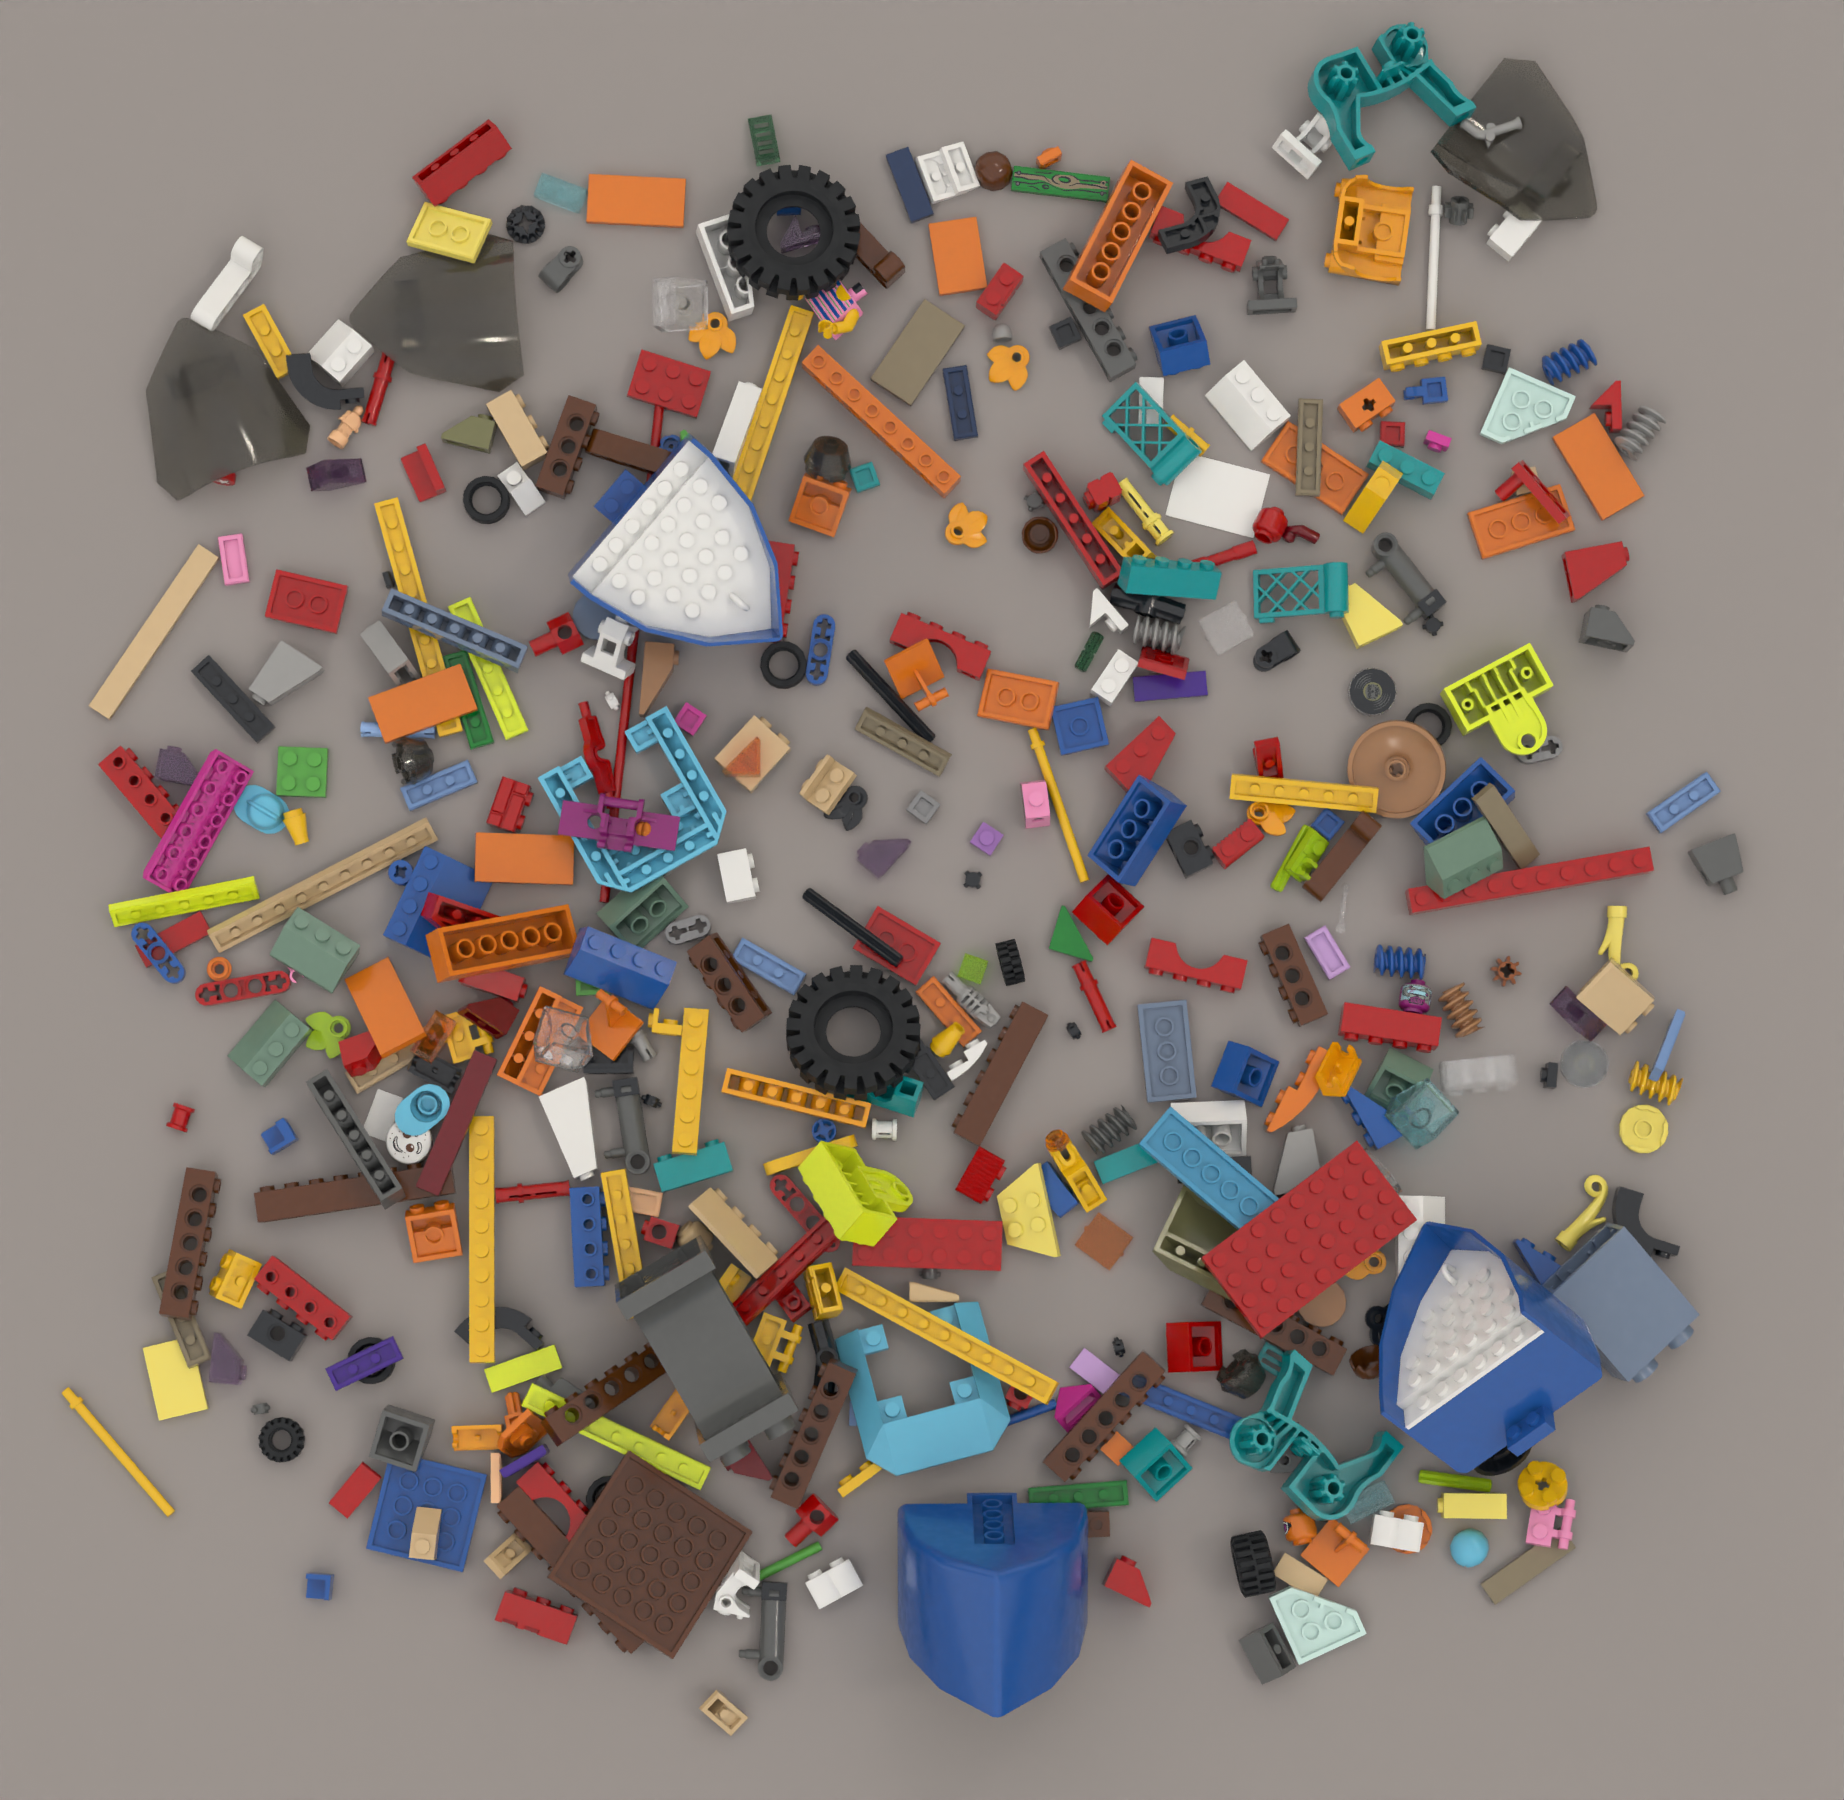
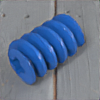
[1542,339,1597,386]
[1373,945,1426,980]

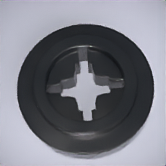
[506,205,545,244]

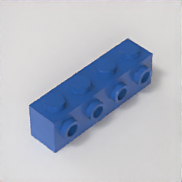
[569,1186,610,1288]

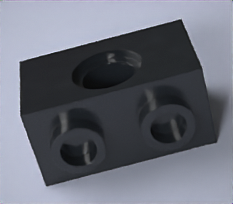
[1166,820,1215,879]
[247,1308,307,1361]

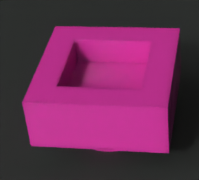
[1423,430,1452,453]
[675,702,707,737]

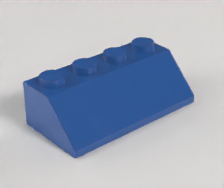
[1410,757,1515,845]
[1087,775,1187,886]
[563,926,677,1010]

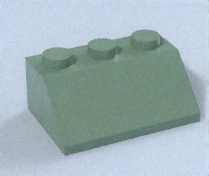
[1424,816,1503,899]
[596,876,689,948]
[270,907,360,993]
[227,999,313,1087]

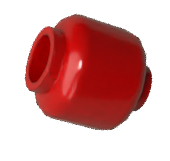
[1252,507,1288,544]

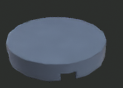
[573,595,616,640]

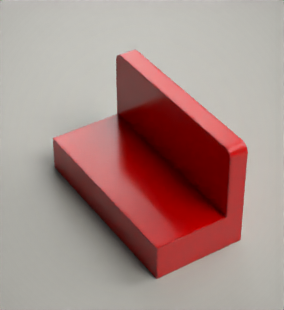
[401,443,447,502]

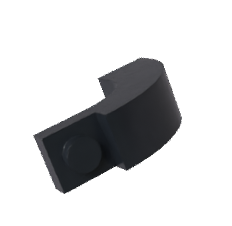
[286,353,364,410]
[1612,1186,1680,1259]
[454,1307,544,1351]

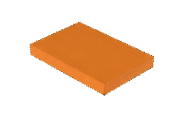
[928,217,987,296]
[977,668,1060,731]

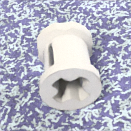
[872,1118,897,1141]

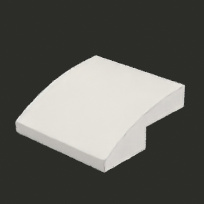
[915,141,980,204]

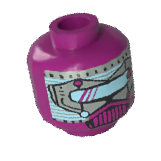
[1398,979,1432,1014]

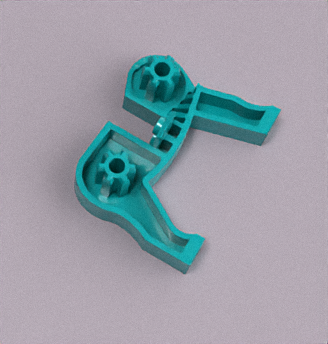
[1307,22,1477,171]
[1229,1349,1404,1521]

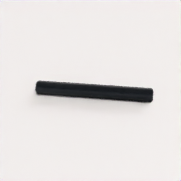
[846,650,936,742]
[802,888,903,967]

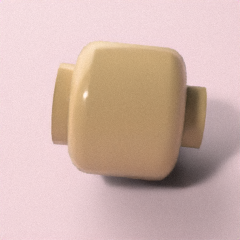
[677,1221,713,1251]

